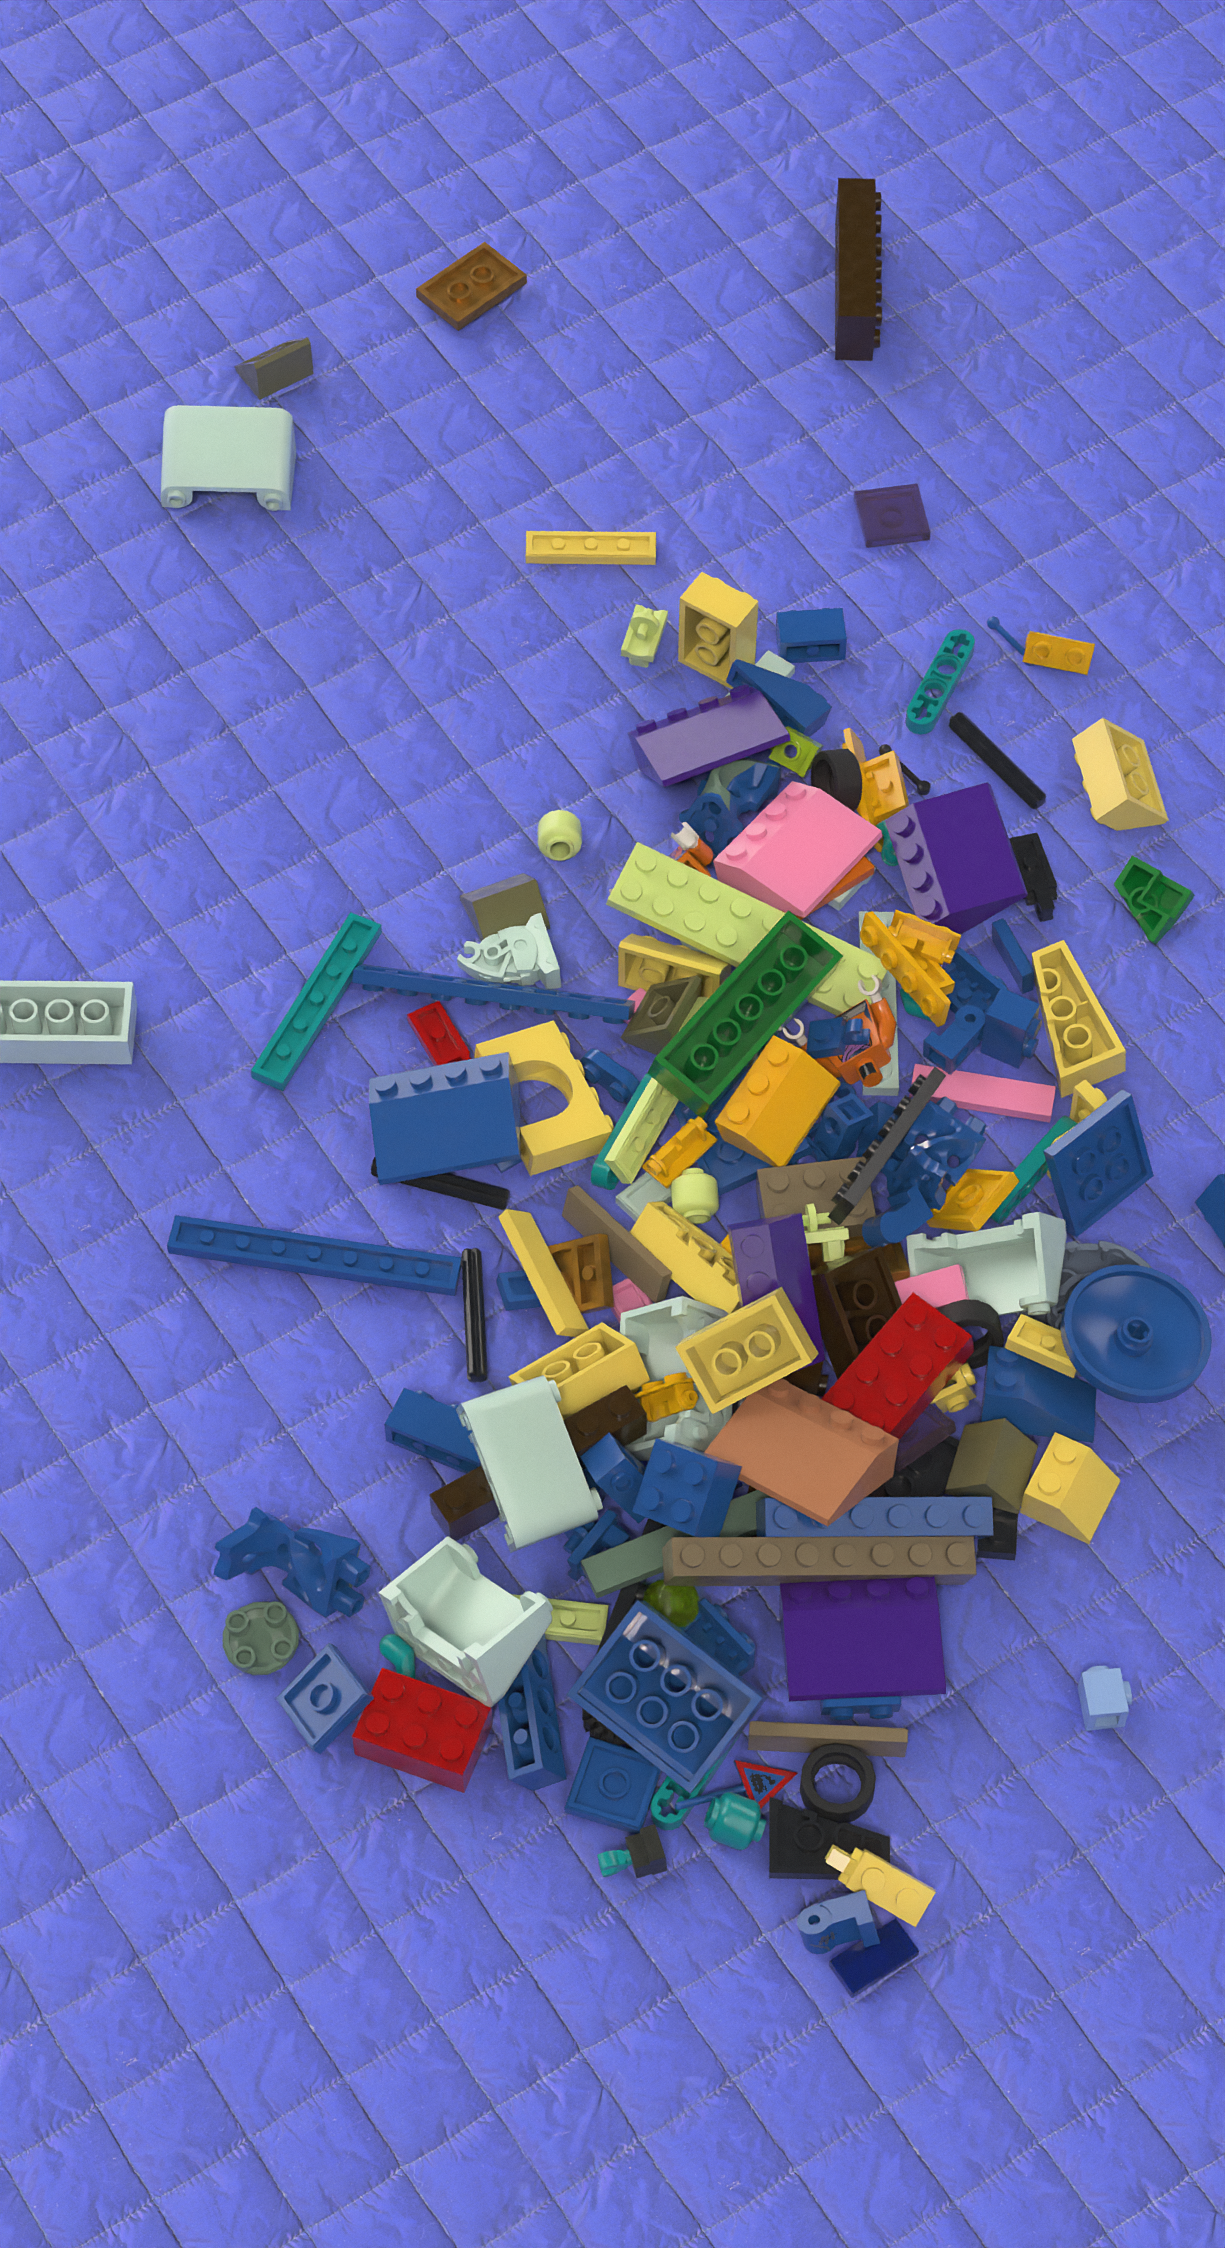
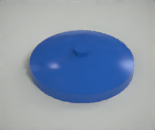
[1061,1264,1212,1404]

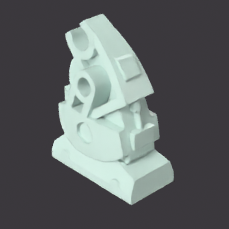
[457,913,561,989]

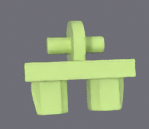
[621,604,668,668]
[802,1203,849,1262]

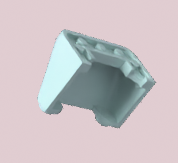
[160,405,296,511]
[906,1212,1067,1316]
[620,1296,732,1461]
[456,1375,603,1553]
[379,1536,553,1707]

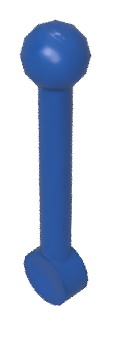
[987,616,1035,666]

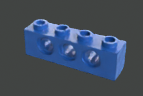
[498,1633,567,1791]

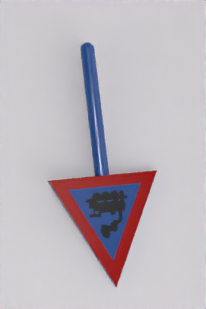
[675,1760,798,1810]

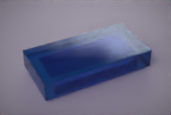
[829,1918,919,1998]

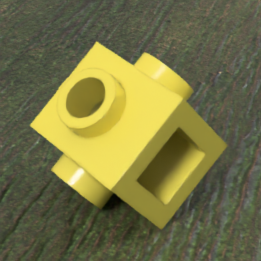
[929,1363,977,1413]

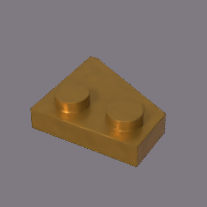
[547,1234,614,1314]

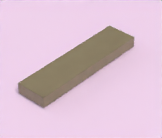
[562,1185,672,1303]
[748,1721,908,1757]

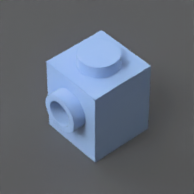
[1077,1666,1132,1731]

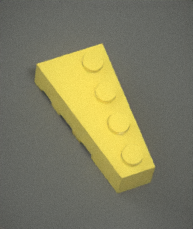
[1032,940,1126,1098]
[629,1201,740,1314]

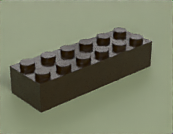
[835,178,882,361]

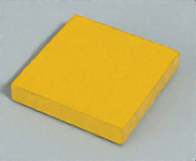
[926,1169,1020,1232]

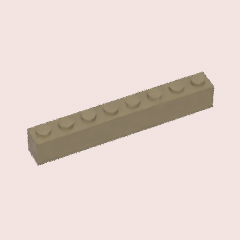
[662,1536,977,1586]

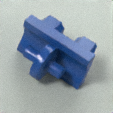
[563,1509,631,1582]

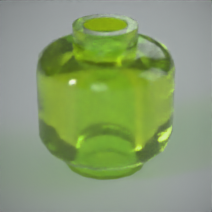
[643,1579,700,1628]

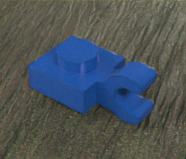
[806,1017,870,1059]

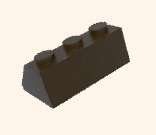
[811,1246,902,1380]

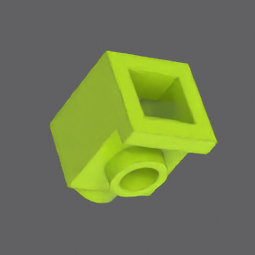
[768,726,823,778]

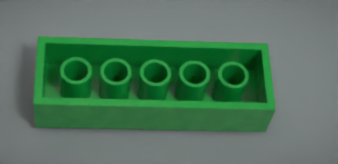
[647,910,843,1119]

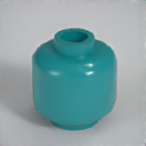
[704,1792,766,1851]

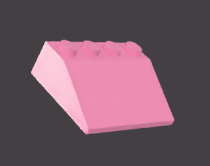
[713,781,883,918]

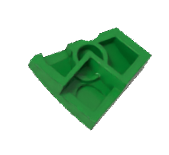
[1114,855,1195,945]

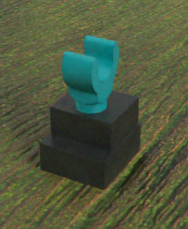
[597,1824,667,1879]

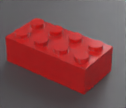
[821,1292,974,1439]

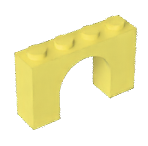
[474,1020,614,1176]

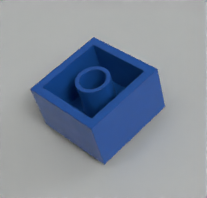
[632,1438,742,1537]

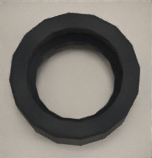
[811,749,862,812]
[939,1299,1004,1369]
[799,1743,876,1824]

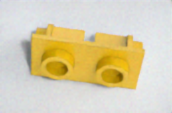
[1022,631,1095,675]
[888,910,961,965]
[641,1116,718,1189]
[633,1372,698,1422]

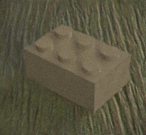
[755,1157,876,1237]

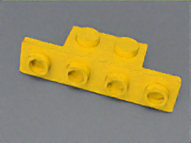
[842,727,909,852]
[860,911,955,1027]

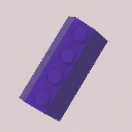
[727,1212,825,1372]

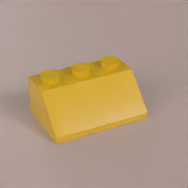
[714,1035,841,1167]

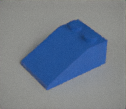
[981,1346,1096,1443]

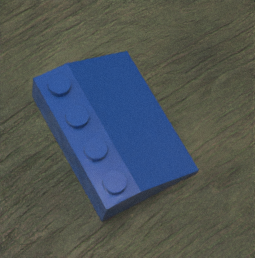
[369,1052,521,1185]
[566,1600,768,1793]

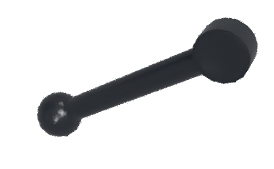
[879,744,931,795]

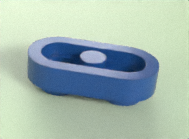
[580,1048,640,1104]

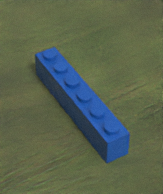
[384,1388,607,1512]
[756,1497,993,1539]

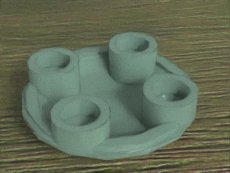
[223,1601,299,1675]

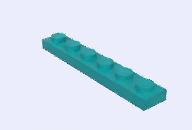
[251,912,382,1091]

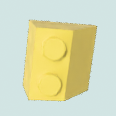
[1020,1432,1120,1544]

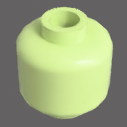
[537,810,582,861]
[671,1168,719,1224]

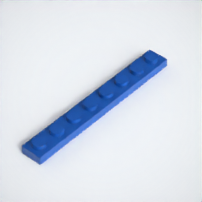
[352,964,635,1024]
[167,1215,462,1296]

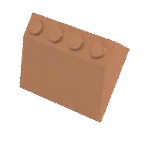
[704,1379,899,1527]

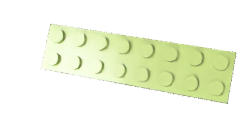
[606,842,887,1016]

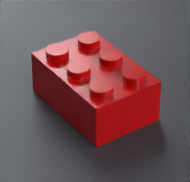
[352,1668,493,1793]

